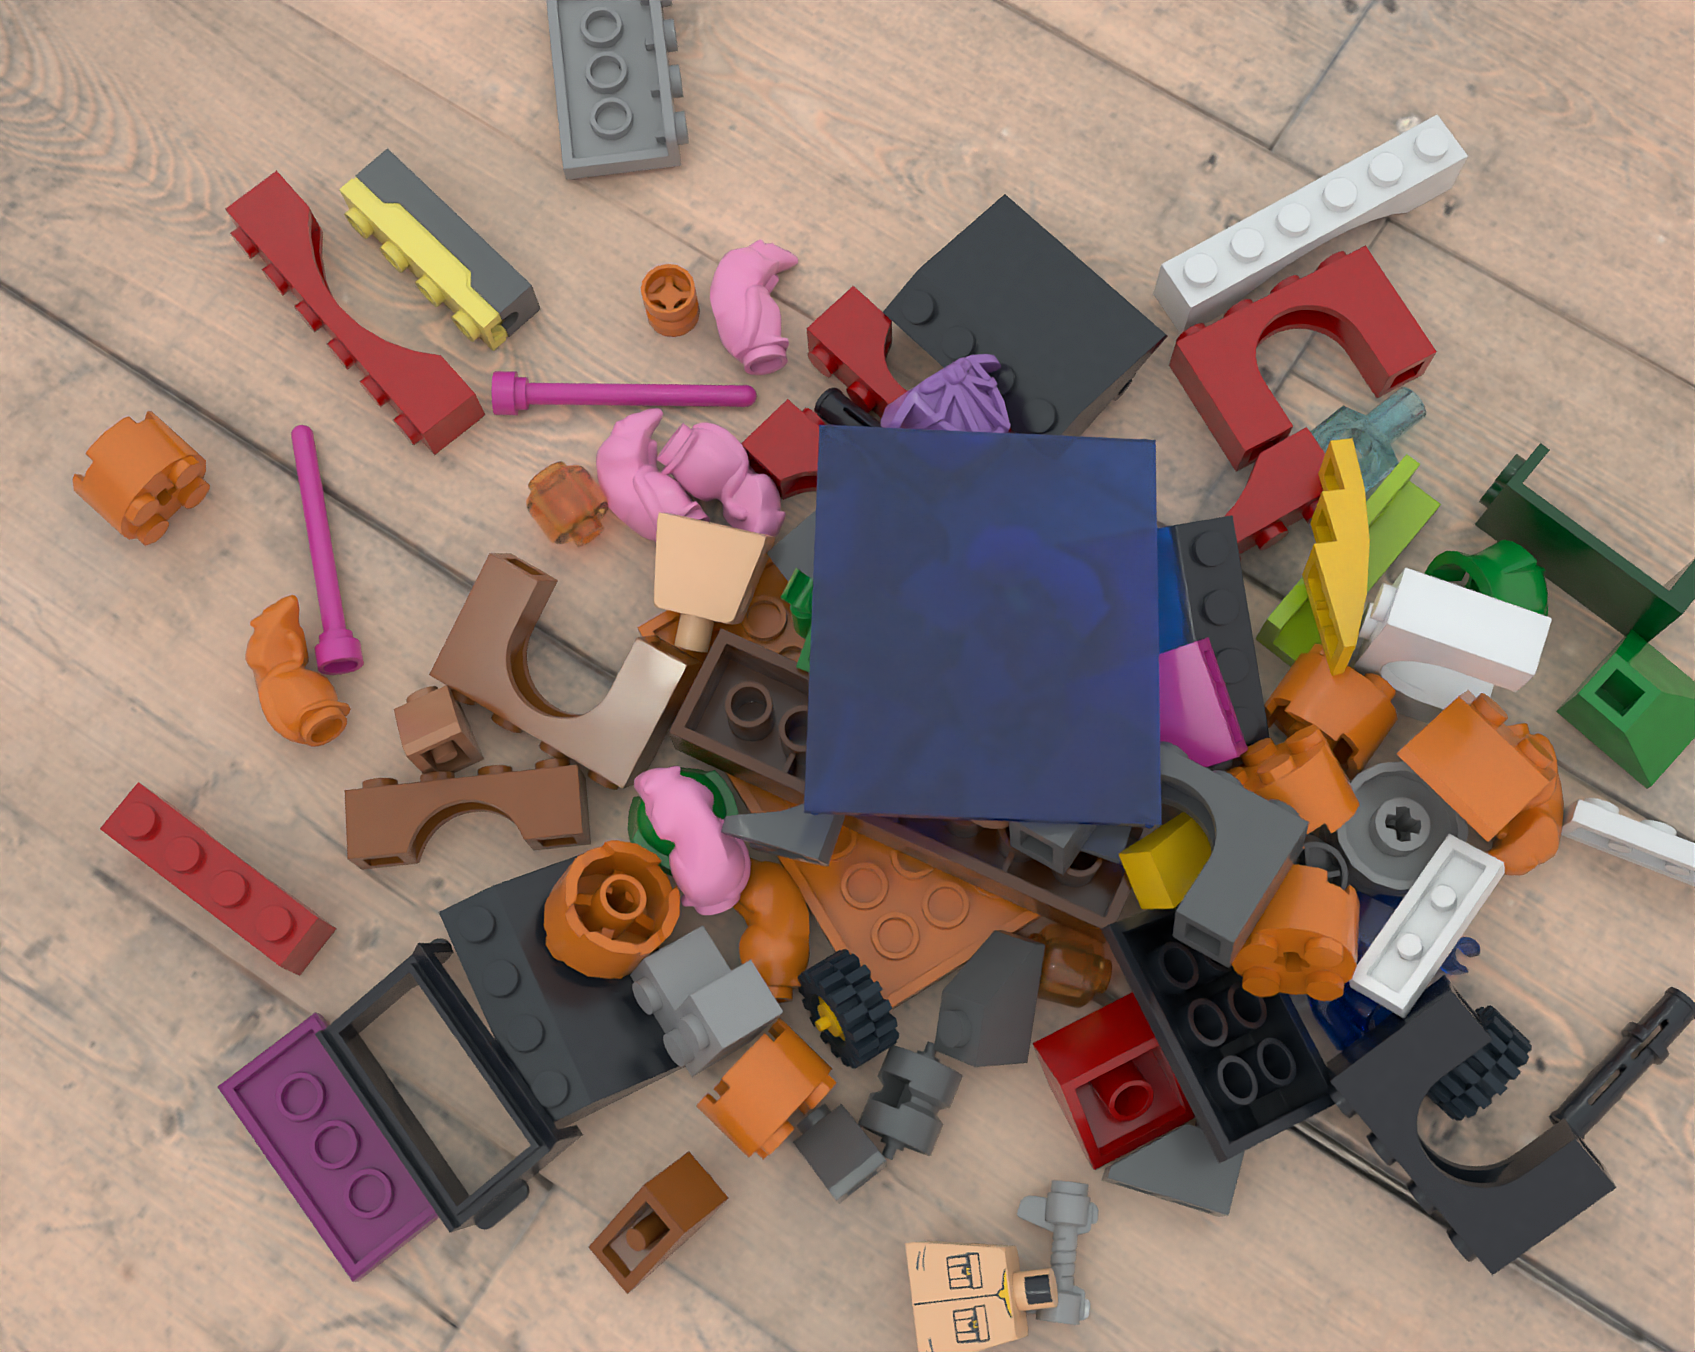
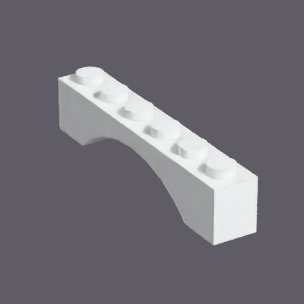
[1153,115,1468,334]

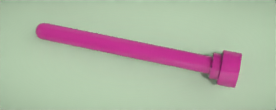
[491,371,757,415]
[291,425,364,675]

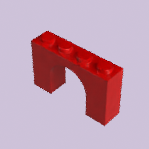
[1169,245,1437,472]

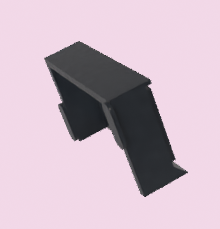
[315,938,583,1233]

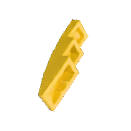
[1302,438,1370,676]

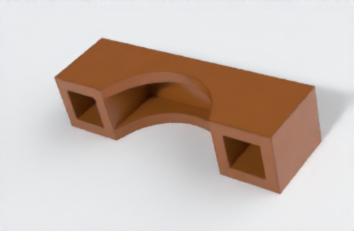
[344,759,591,870]

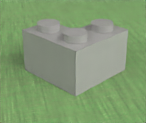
[630,925,783,1077]

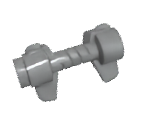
[1017,1180,1098,1325]

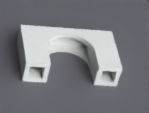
[1347,567,1552,724]

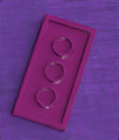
[218,1012,439,1282]

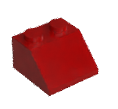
[1032,992,1196,1170]

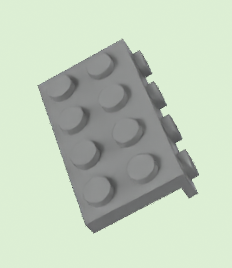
[546,0,689,180]

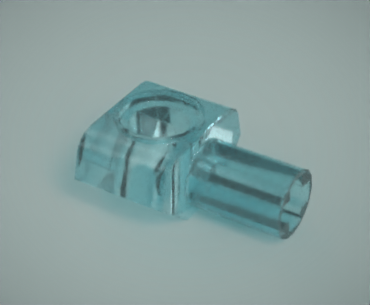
[1310,387,1427,493]

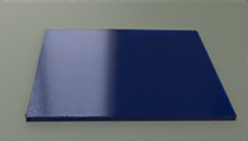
[804,424,1161,829]

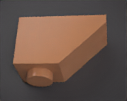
[394,685,484,774]

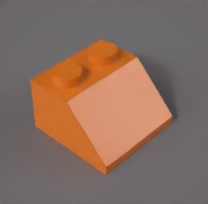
[1397,690,1557,842]

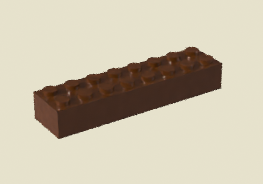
[669,628,1160,944]

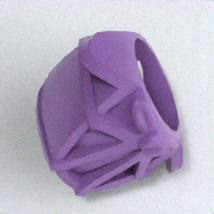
[881,354,1011,474]

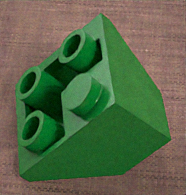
[1556,629,1695,789]

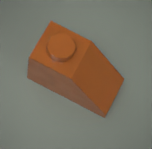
[588,1151,729,1294]

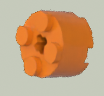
[72,411,210,546]
[1264,644,1398,780]
[1225,725,1360,849]
[544,840,680,979]
[1232,864,1360,1001]
[696,1018,837,1159]

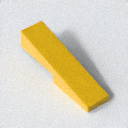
[1118,812,1212,909]

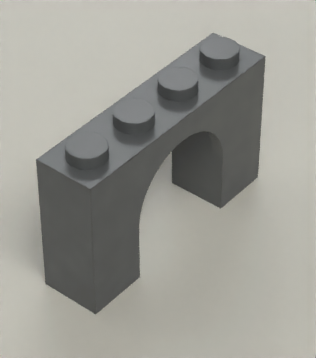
[1009,706,1309,968]

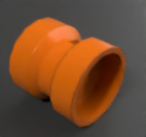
[641,264,700,337]

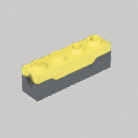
[339,148,541,351]

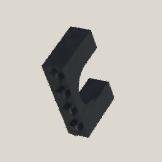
[1326,975,1617,1275]

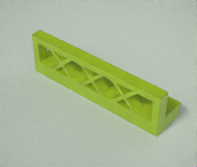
[1255,454,1441,667]

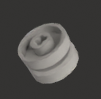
[1319,761,1468,904]

